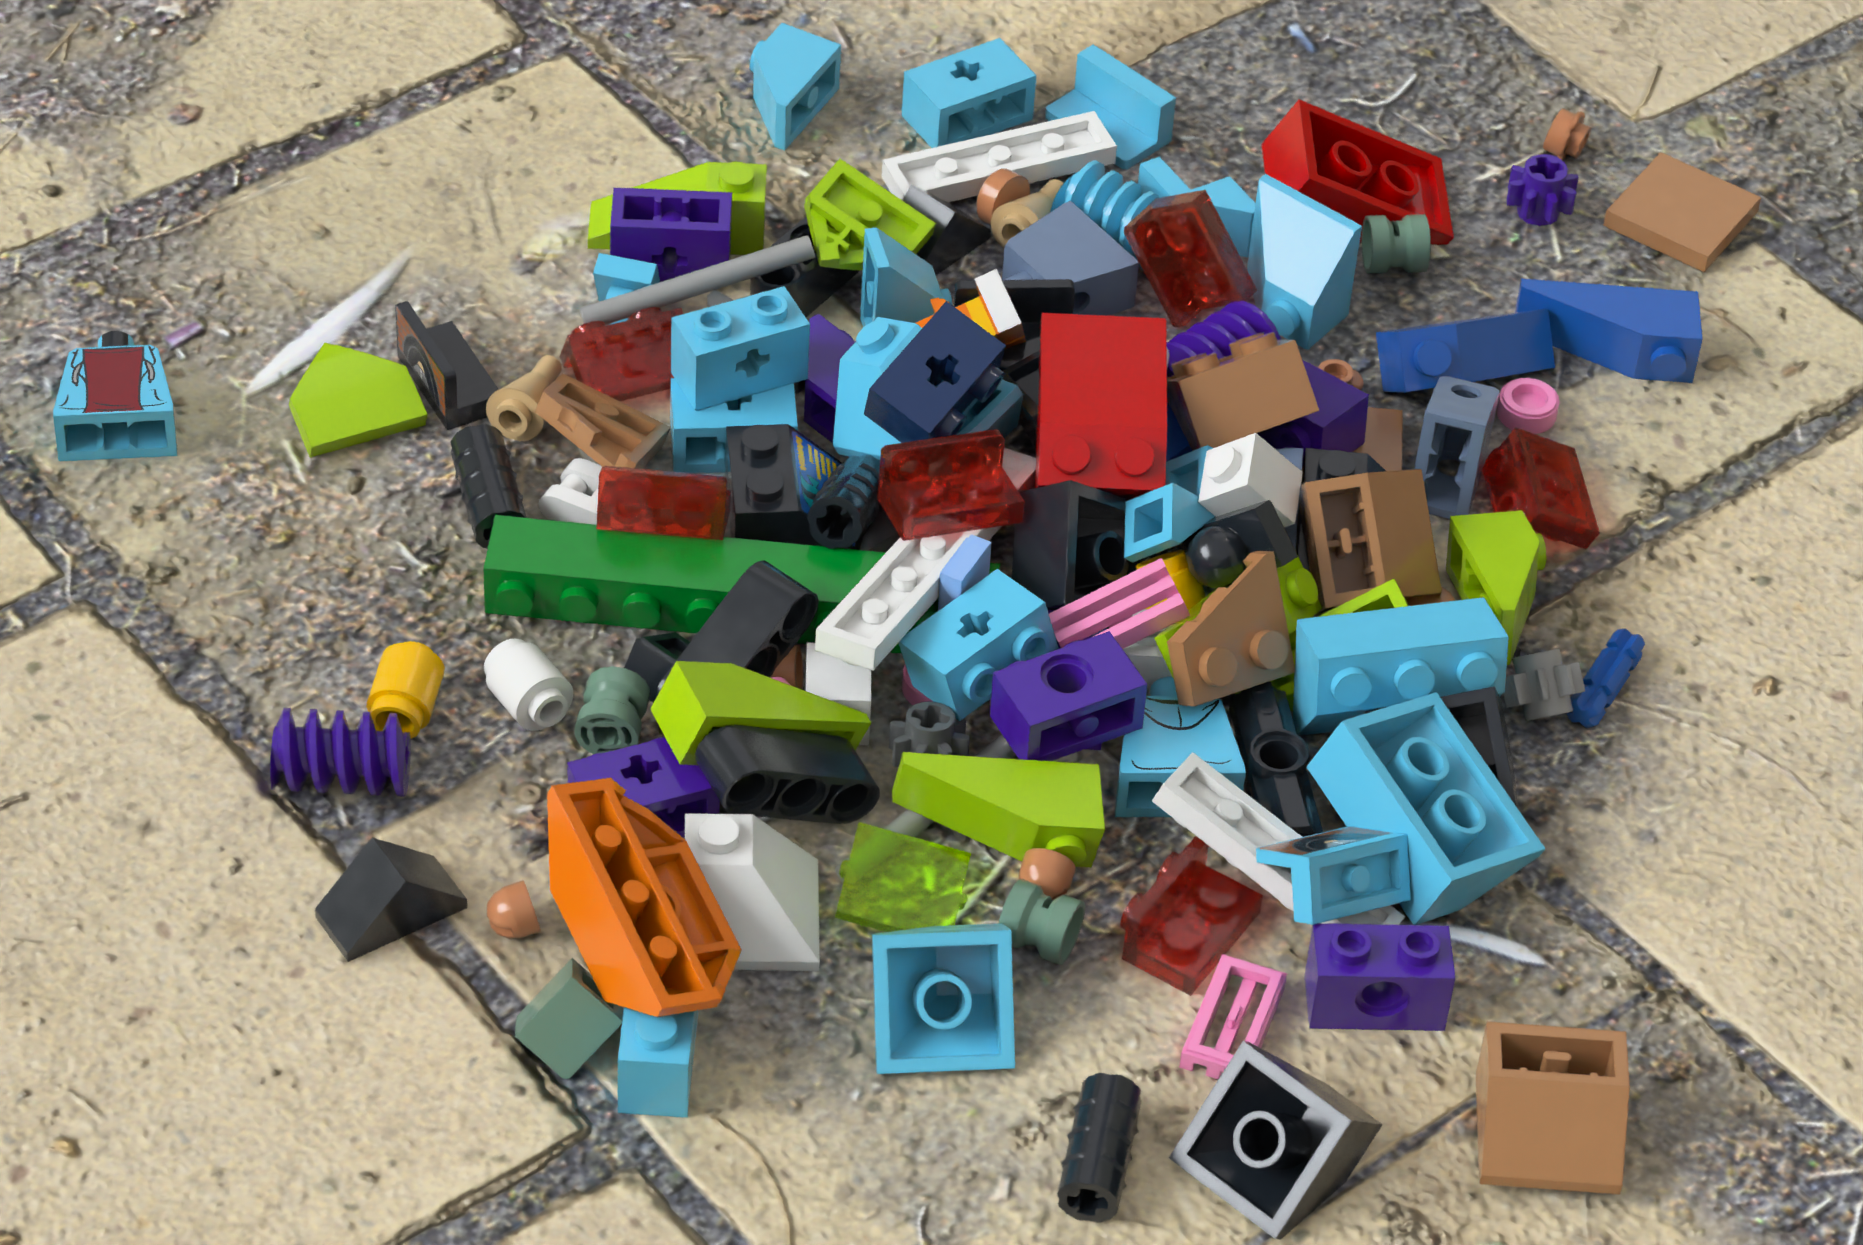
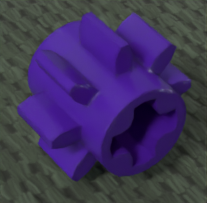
[1506,154,1579,226]

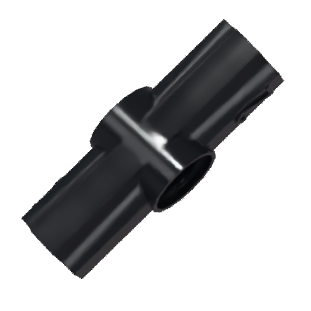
[1229,681,1323,837]

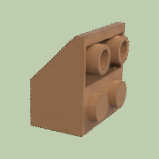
[1167,332,1319,451]
[1298,469,1442,613]
[1475,1021,1630,1195]

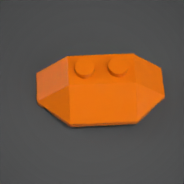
[547,778,742,1017]

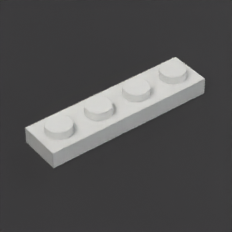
[882,111,1117,202]
[1152,752,1405,926]

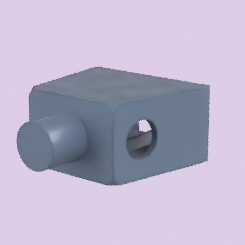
[1002,200,1139,316]
[1414,376,1499,519]

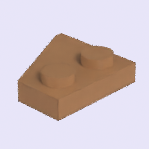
[535,373,671,485]
[1167,551,1295,707]

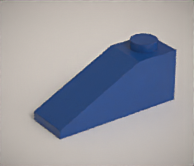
[1515,279,1703,383]
[1376,309,1555,392]

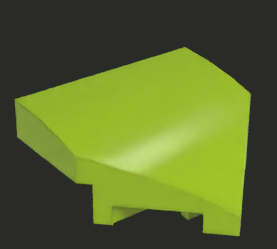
[804,158,936,271]
[289,343,428,458]

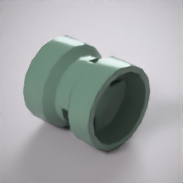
[1362,214,1431,274]
[574,666,650,754]
[998,879,1086,965]

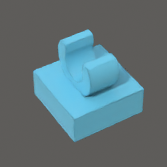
[593,253,660,330]

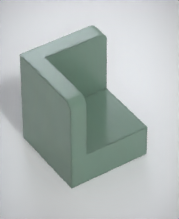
[515,958,623,1079]

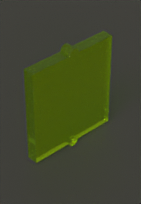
[834,822,971,932]

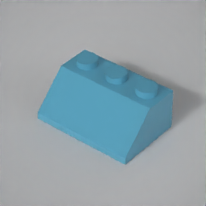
[1293,597,1509,736]
[1306,692,1546,925]

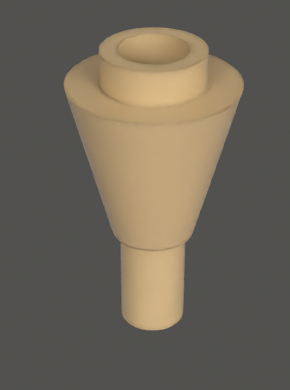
[991,179,1063,248]
[486,355,562,441]

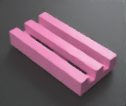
[1049,558,1190,649]
[1179,954,1287,1079]

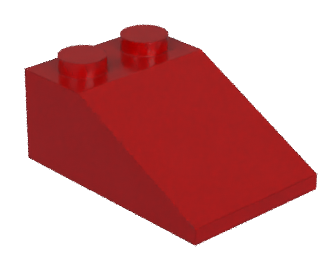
[1261,99,1454,245]
[1035,313,1167,500]

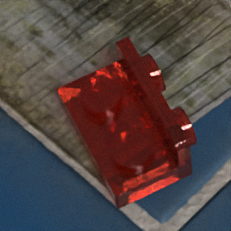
[1124,190,1258,327]
[559,307,683,402]
[1482,427,1600,549]
[877,429,1025,541]
[596,466,731,540]
[1120,836,1263,996]

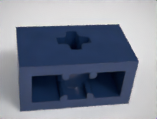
[864,301,1006,459]

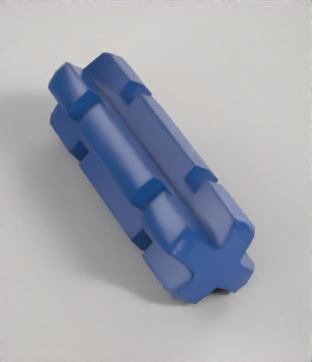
[1567,628,1645,728]

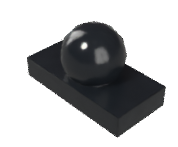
[1184,499,1298,589]

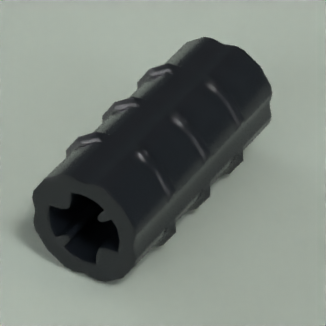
[450,424,527,549]
[807,455,891,549]
[1057,1073,1142,1222]

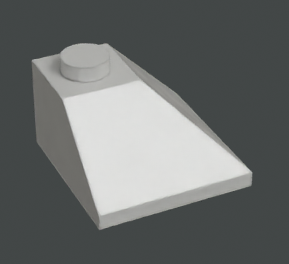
[685,814,820,971]

